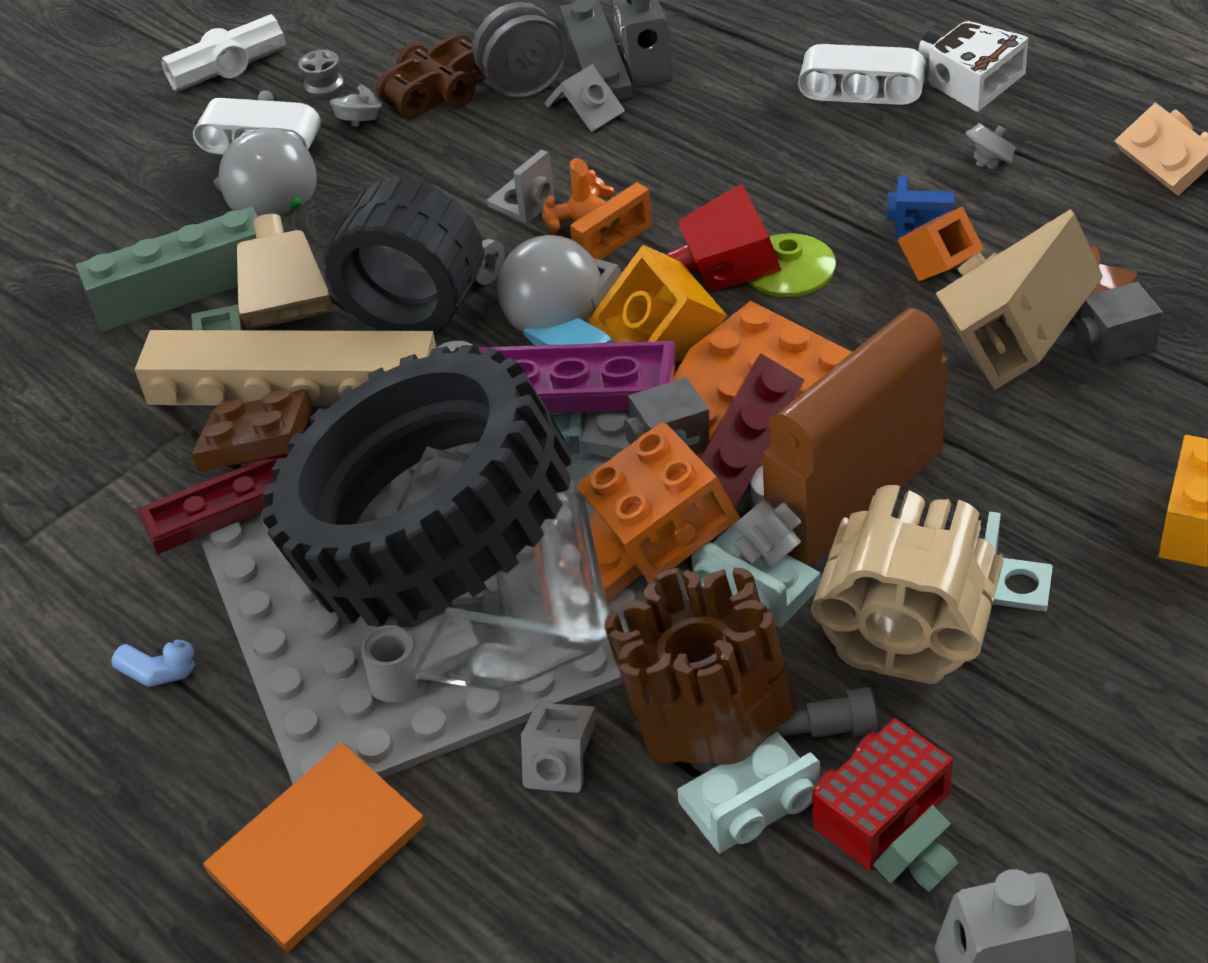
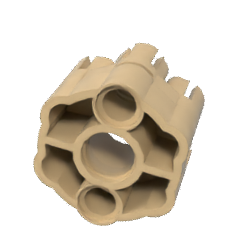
[811,485,1004,684]

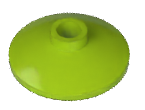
[747,233,836,298]

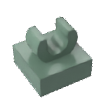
[873,805,958,892]

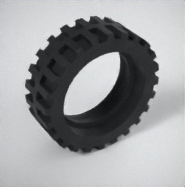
[262,345,572,626]

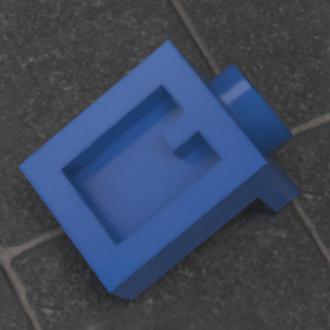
[887,175,954,239]

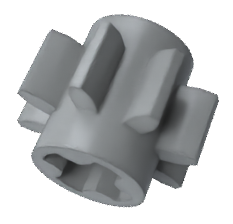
[732,499,802,568]

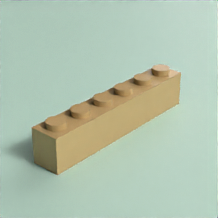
[135,330,436,406]

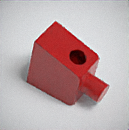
[665,184,781,292]

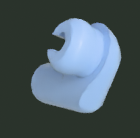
[112,640,195,687]

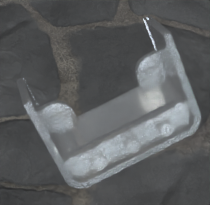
[397,447,609,691]

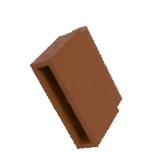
[762,308,948,567]

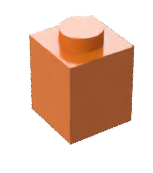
[897,206,984,281]

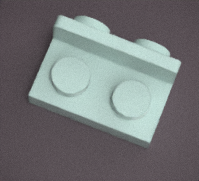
[691,524,820,628]
[677,732,820,854]

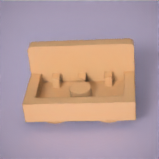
[1114,103,1208,196]

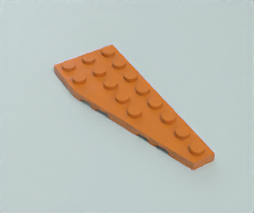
[565,301,852,603]

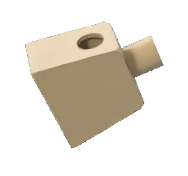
[237,214,334,330]

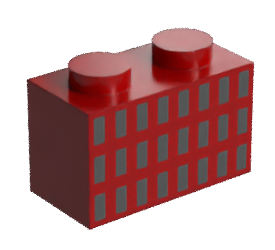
[812,718,953,872]

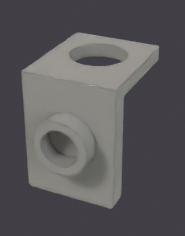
[544,64,625,132]
[487,150,555,223]

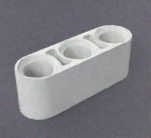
[798,44,926,105]
[193,98,321,155]

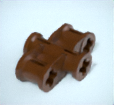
[376,33,486,119]

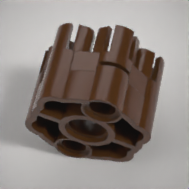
[604,568,797,765]

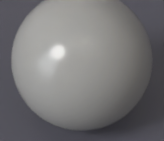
[218,128,317,217]
[497,235,601,332]

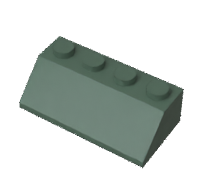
[75,206,258,333]

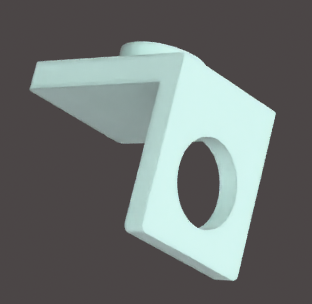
[985,512,1053,612]

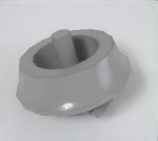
[330,84,382,126]
[965,123,1016,169]

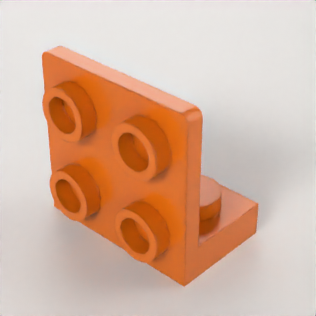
[577,422,740,583]

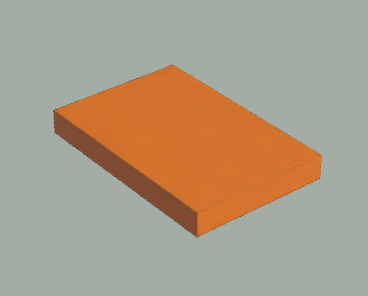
[203,742,426,953]

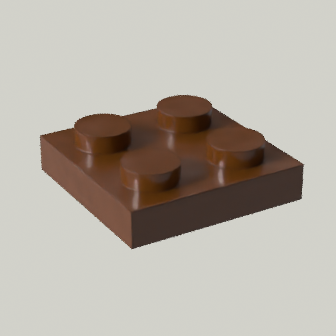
[192,389,312,472]

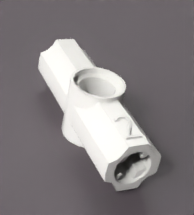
[161,14,286,92]

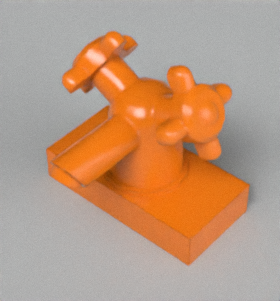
[542,158,652,260]

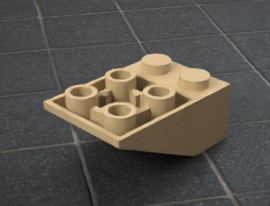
[936,209,1103,390]

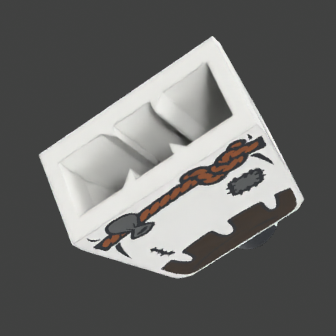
[919,21,1029,112]

